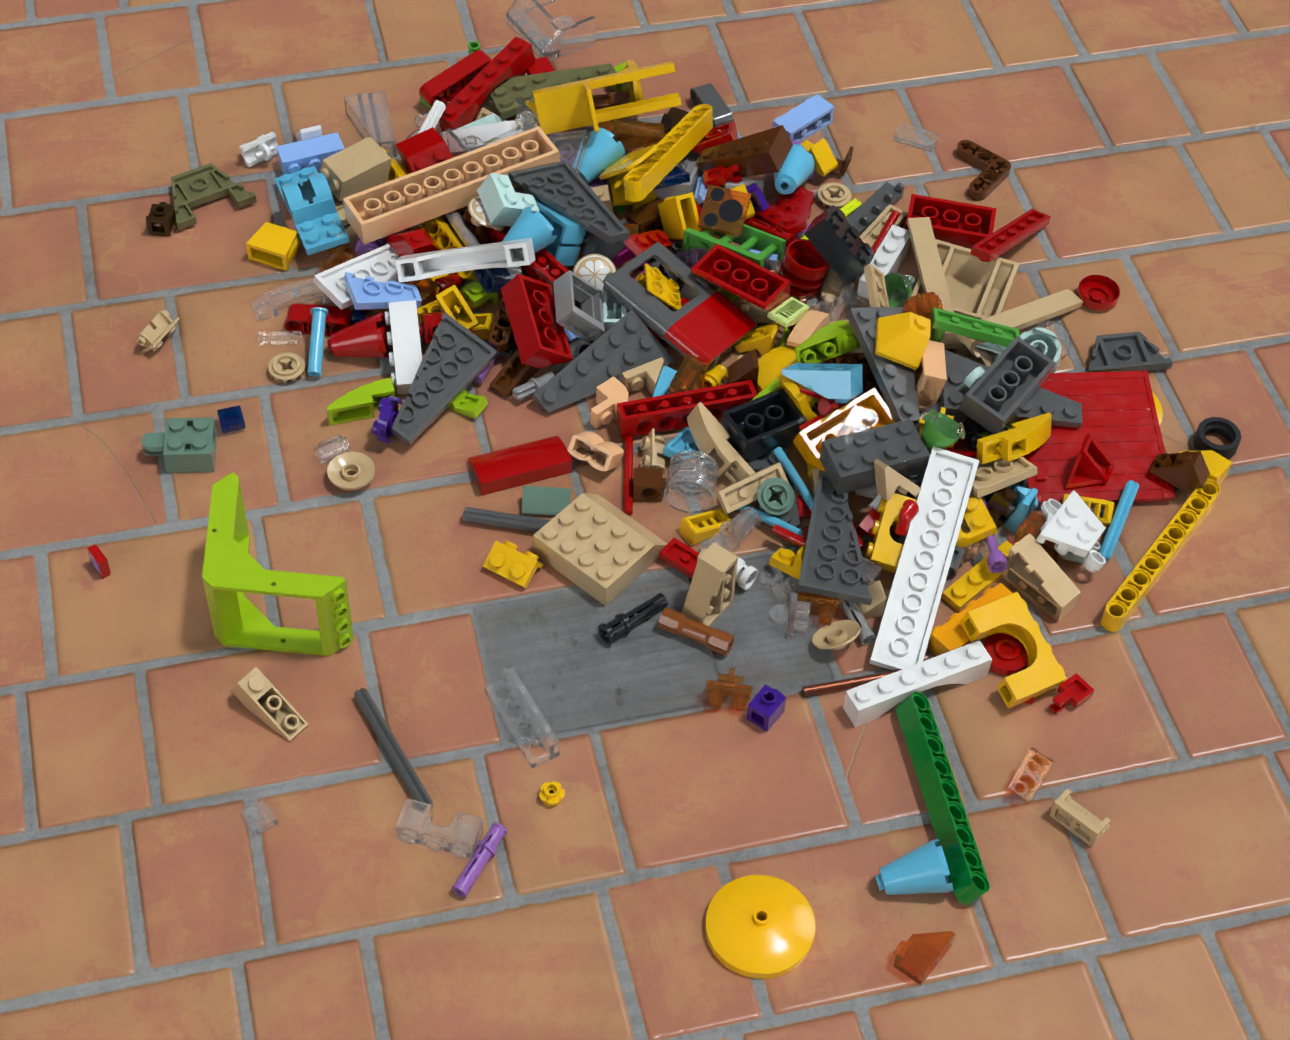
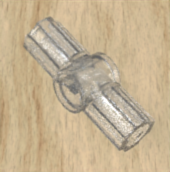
[698,507,761,553]

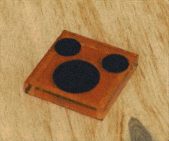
[698,185,751,237]

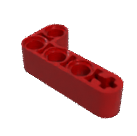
[419,50,492,107]

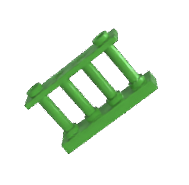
[682,211,786,267]

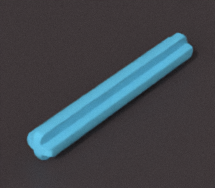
[1099,480,1139,562]

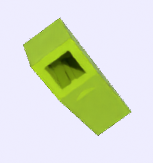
[795,320,859,363]

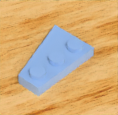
[344,272,422,310]

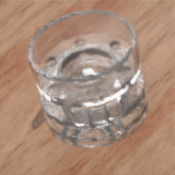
[664,450,719,513]

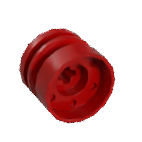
[778,239,830,298]

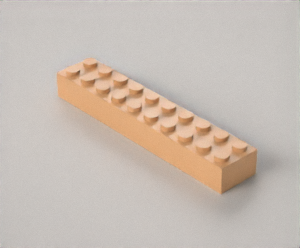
[343,126,560,245]

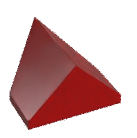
[1065,434,1115,489]

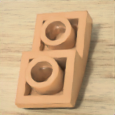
[787,310,830,347]

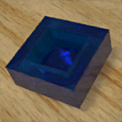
[217,405,246,433]

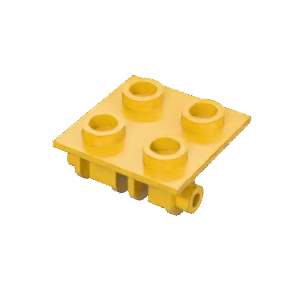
[636,263,682,311]

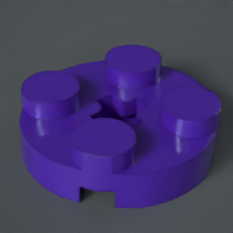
[372,396,403,444]

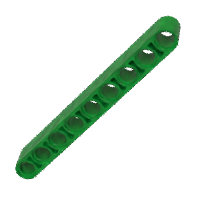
[896,691,990,906]

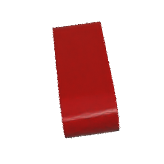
[284,303,353,336]

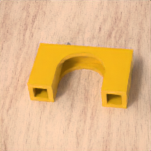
[960,592,1067,709]

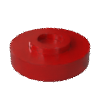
[1077,275,1120,311]
[984,633,1028,676]

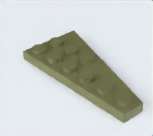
[489,63,617,120]

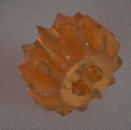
[904,291,943,320]

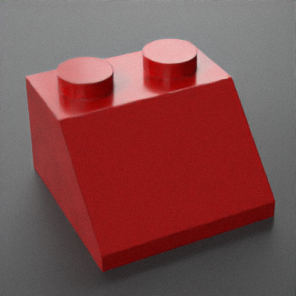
[395,127,453,173]

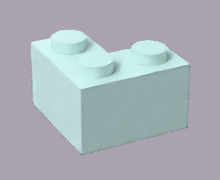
[477,173,540,227]

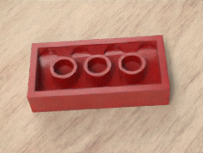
[468,435,572,496]

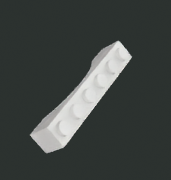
[395,238,535,283]
[843,640,992,727]

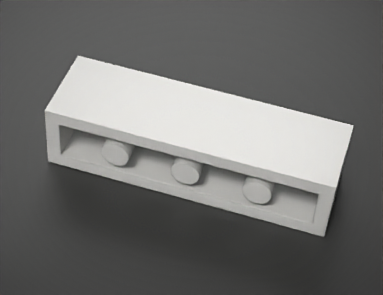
[856,225,911,303]
[385,300,422,395]

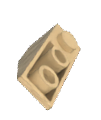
[231,667,308,741]

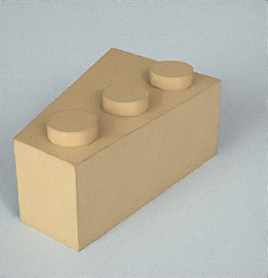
[1002,533,1081,622]
[682,542,738,627]

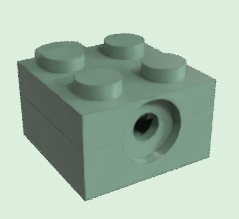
[141,417,218,473]

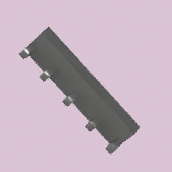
[846,182,904,235]

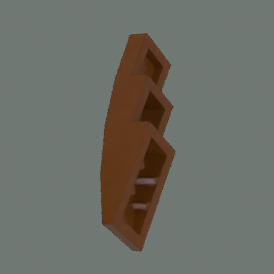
[489,350,541,397]

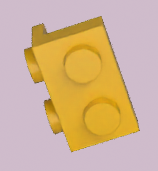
[483,540,544,589]

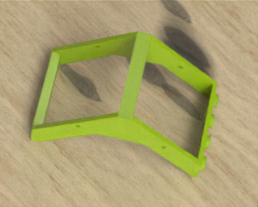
[202,472,354,656]

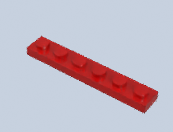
[970,209,1051,262]

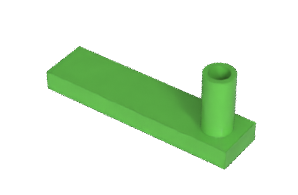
[929,307,1021,347]

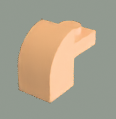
[590,376,628,430]

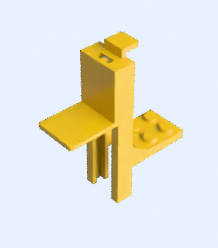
[526,59,682,135]

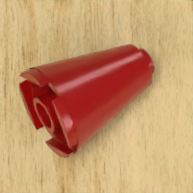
[327,313,393,358]

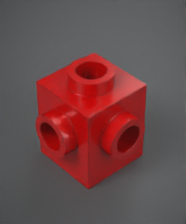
[418,311,444,345]

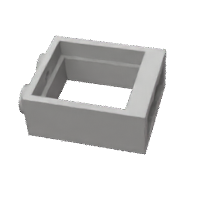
[553,270,605,342]

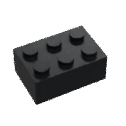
[804,205,874,285]
[721,388,807,462]

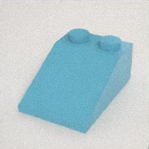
[782,363,863,403]

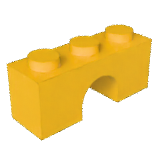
[865,493,917,573]

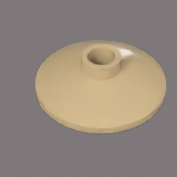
[327,451,375,490]
[812,620,861,650]

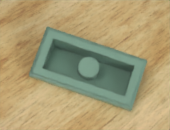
[522,486,571,517]

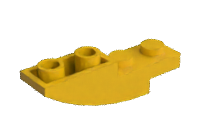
[977,413,1052,464]

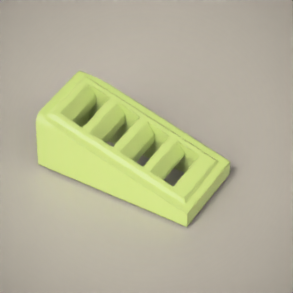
[767,297,810,327]

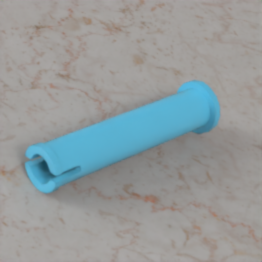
[307,307,329,377]

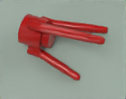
[799,388,843,430]

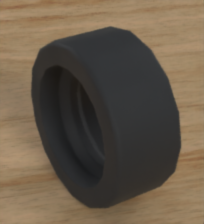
[1193,417,1241,459]

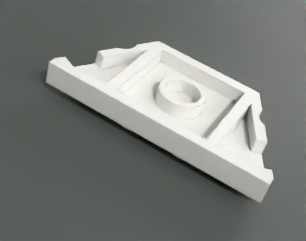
[1036,490,1106,558]

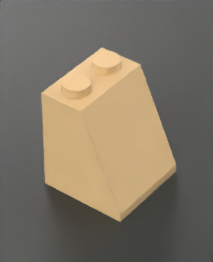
[319,137,392,201]

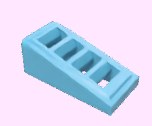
[652,366,679,397]
[1004,488,1038,535]

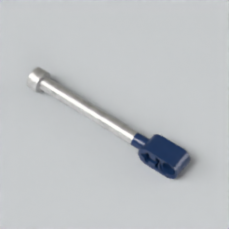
[444,210,512,293]

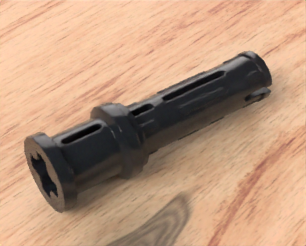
[598,593,668,645]

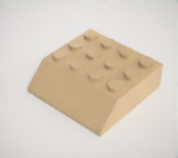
[908,239,1020,320]
[533,493,668,606]

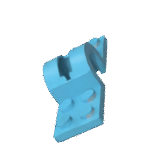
[274,166,350,255]

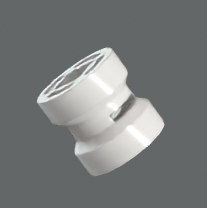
[736,557,759,590]

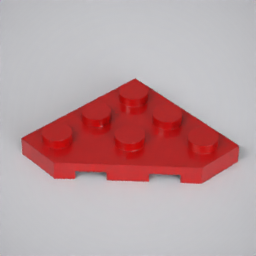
[753,187,815,235]

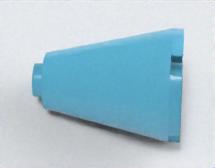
[572,128,625,184]
[773,144,815,194]
[502,206,557,254]
[875,839,953,895]

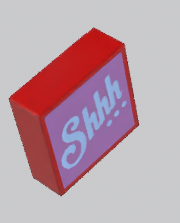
[87,544,111,579]

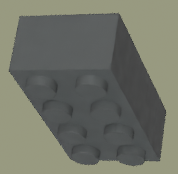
[959,336,1056,434]
[819,419,930,495]

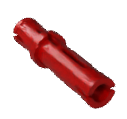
[741,217,797,247]

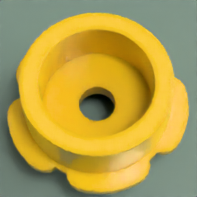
[539,781,565,806]

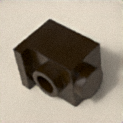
[146,202,176,237]
[986,487,1018,528]

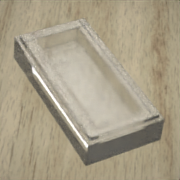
[893,123,939,152]

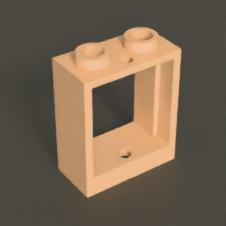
[913,340,947,411]

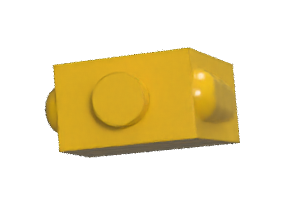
[658,192,702,240]
[246,222,301,271]

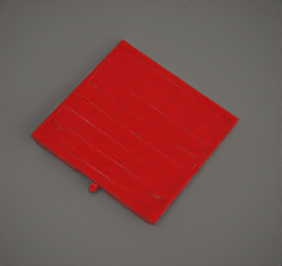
[1015,370,1175,506]

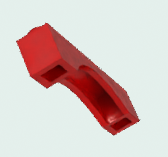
[439,37,535,132]

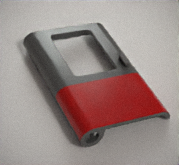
[603,242,759,373]

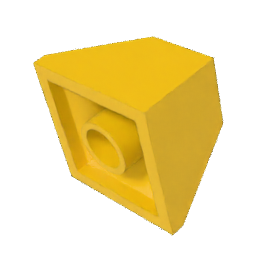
[875,312,931,370]

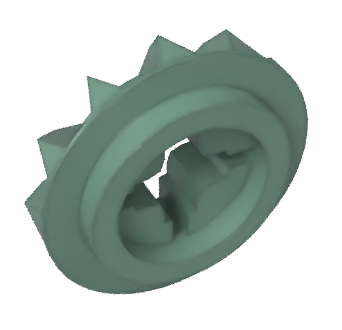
[756,477,794,516]

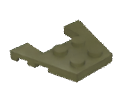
[171,163,257,230]

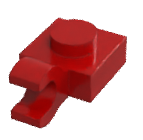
[704,164,742,189]
[1049,673,1095,715]

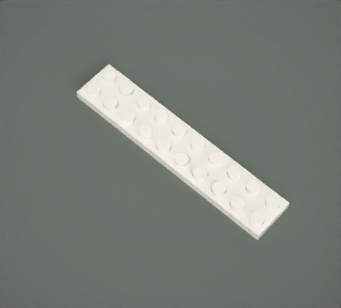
[869,446,979,671]

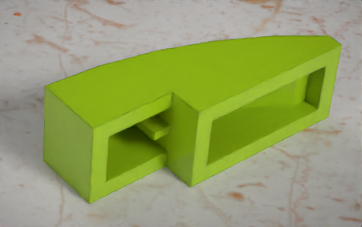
[327,377,395,426]

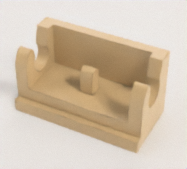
[1049,789,1111,847]

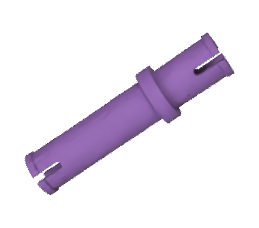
[451,822,507,898]

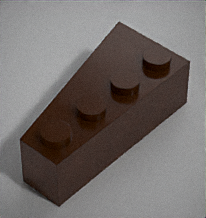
[697,125,793,177]

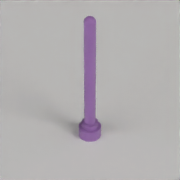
[981,496,1008,573]

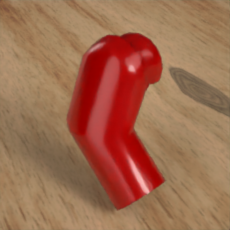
[895,499,919,536]

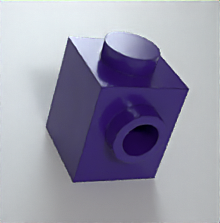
[746,684,787,732]

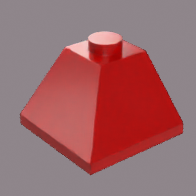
[692,121,739,154]
[386,227,442,257]

